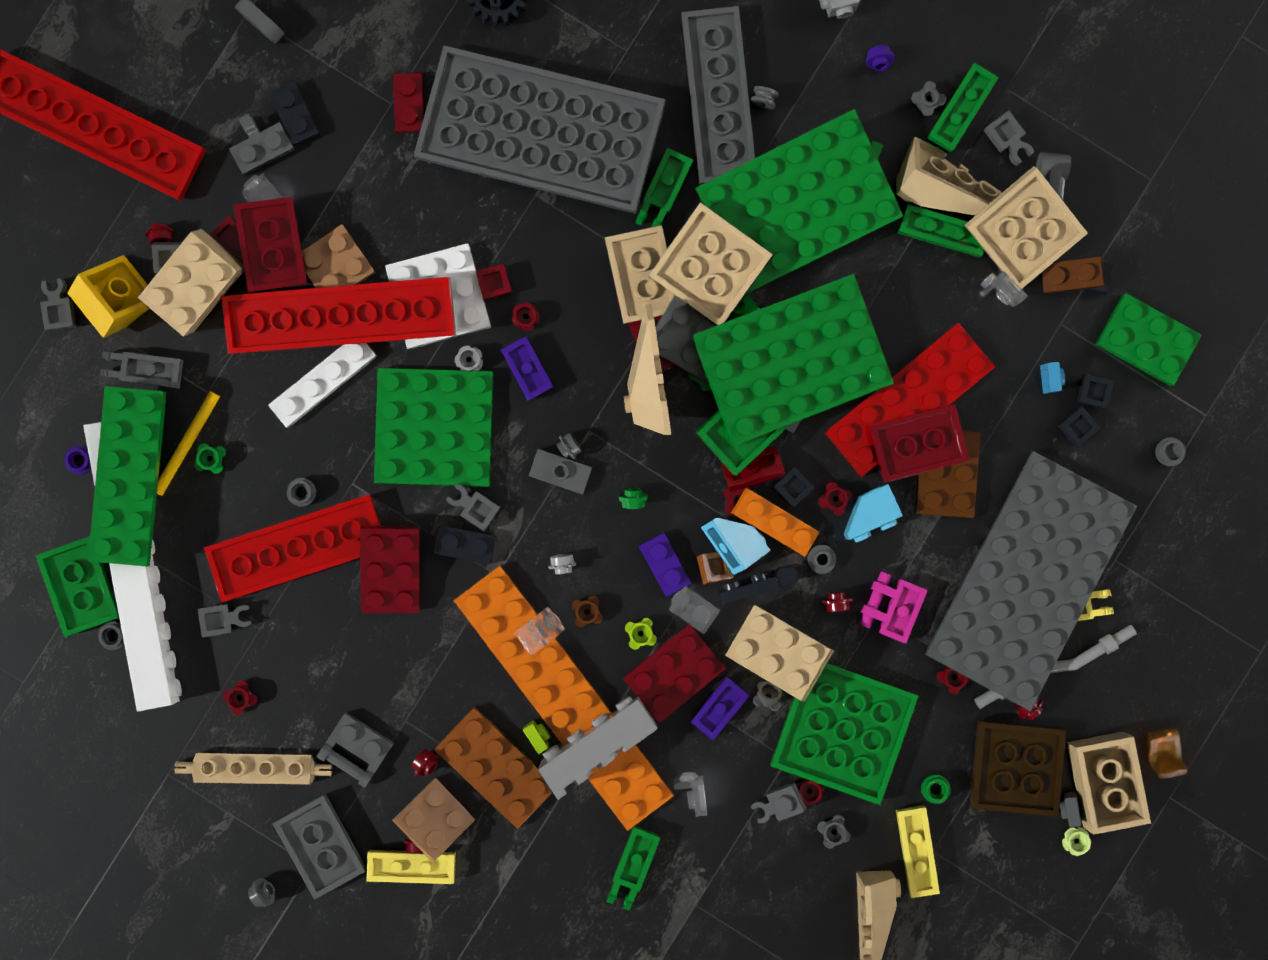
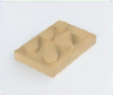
[605,225,678,324]

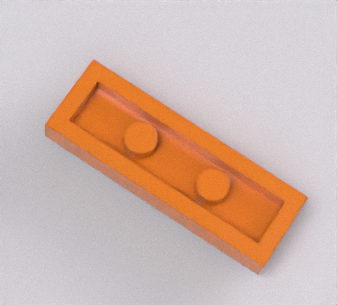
[731,488,820,557]

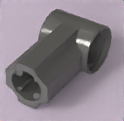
[1036,152,1071,201]

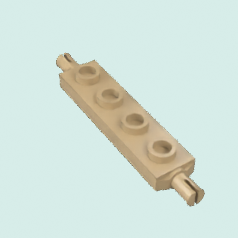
[174,753,333,785]

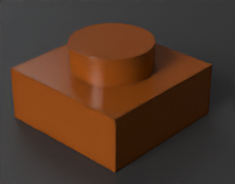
[697,552,734,585]

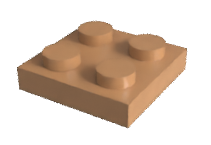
[302,224,376,288]
[392,778,475,862]

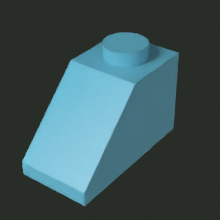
[701,518,771,575]

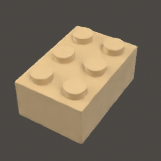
[138,229,244,337]
[725,605,834,701]
[1067,732,1151,835]

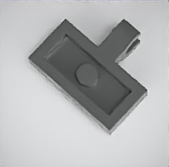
[229,113,295,176]

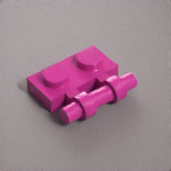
[859,571,928,644]

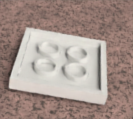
[385,243,491,350]

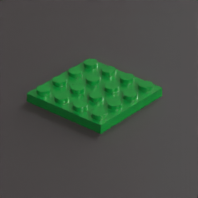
[374,368,494,487]
[770,663,918,805]

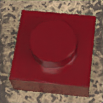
[476,264,512,300]

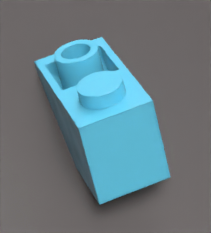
[844,484,903,542]

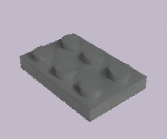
[272,793,367,900]

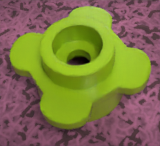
[625,618,657,650]

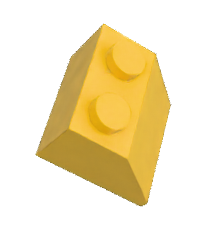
[68,255,150,338]

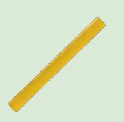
[157,391,220,496]

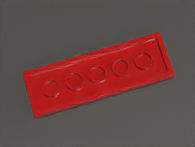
[824,323,995,477]
[204,494,381,603]

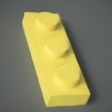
[896,805,940,898]
[367,850,456,884]

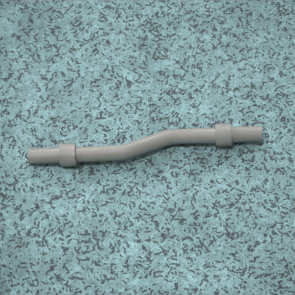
[974,625,1137,709]

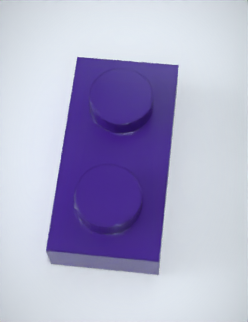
[501,336,554,401]
[639,533,691,597]
[690,676,750,740]

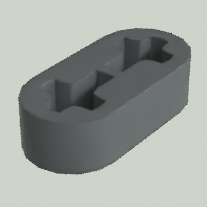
[234,0,285,45]

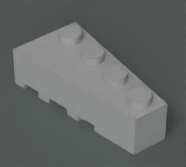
[538,696,658,800]

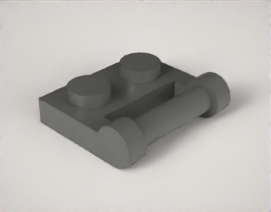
[317,712,394,788]

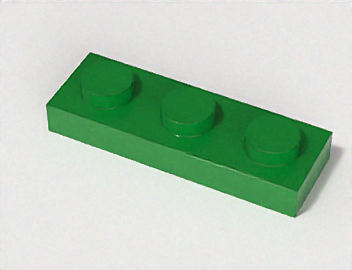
[927,62,999,153]
[898,204,984,258]

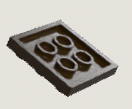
[970,720,1066,817]

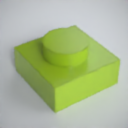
[523,720,551,754]

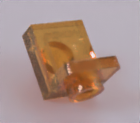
[1147,728,1187,779]

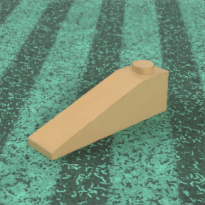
[896,137,1002,215]
[623,304,671,435]
[856,870,901,960]

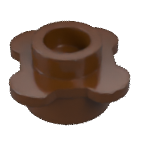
[572,596,603,628]

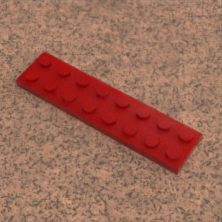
[0,49,206,201]
[221,277,456,354]

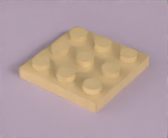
[965,166,1088,291]
[649,203,773,325]

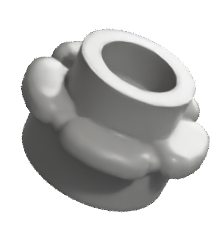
[455,346,483,371]
[548,553,576,574]

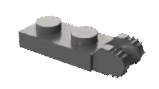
[100,351,183,389]

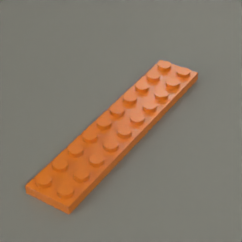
[454,565,674,831]

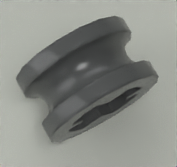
[750,86,779,109]

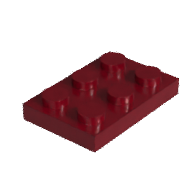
[233,197,308,292]
[869,404,970,483]
[360,526,420,613]
[623,623,726,723]

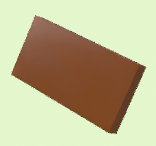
[434,706,552,829]

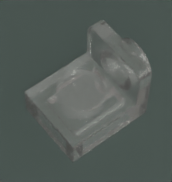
[978,271,1028,307]
[674,772,707,817]

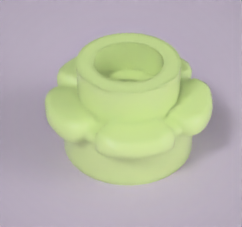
[1062,827,1091,856]

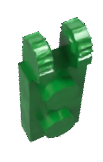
[635,148,693,227]
[606,826,661,911]

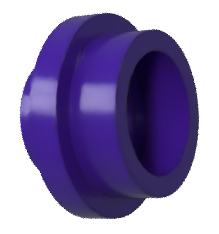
[866,45,895,71]
[65,446,91,475]

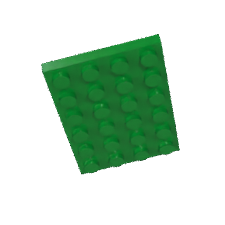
[695,109,903,294]
[691,274,894,446]

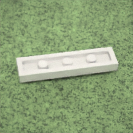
[268,343,377,428]

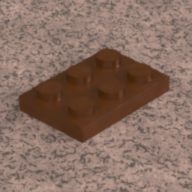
[915,431,981,518]

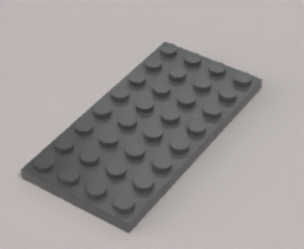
[414,46,666,214]
[925,451,1137,711]

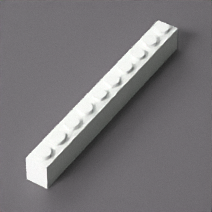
[83,422,182,711]

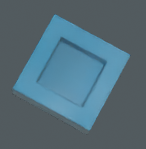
[1040,362,1065,394]

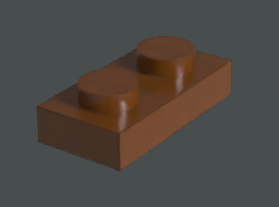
[1042,256,1104,294]

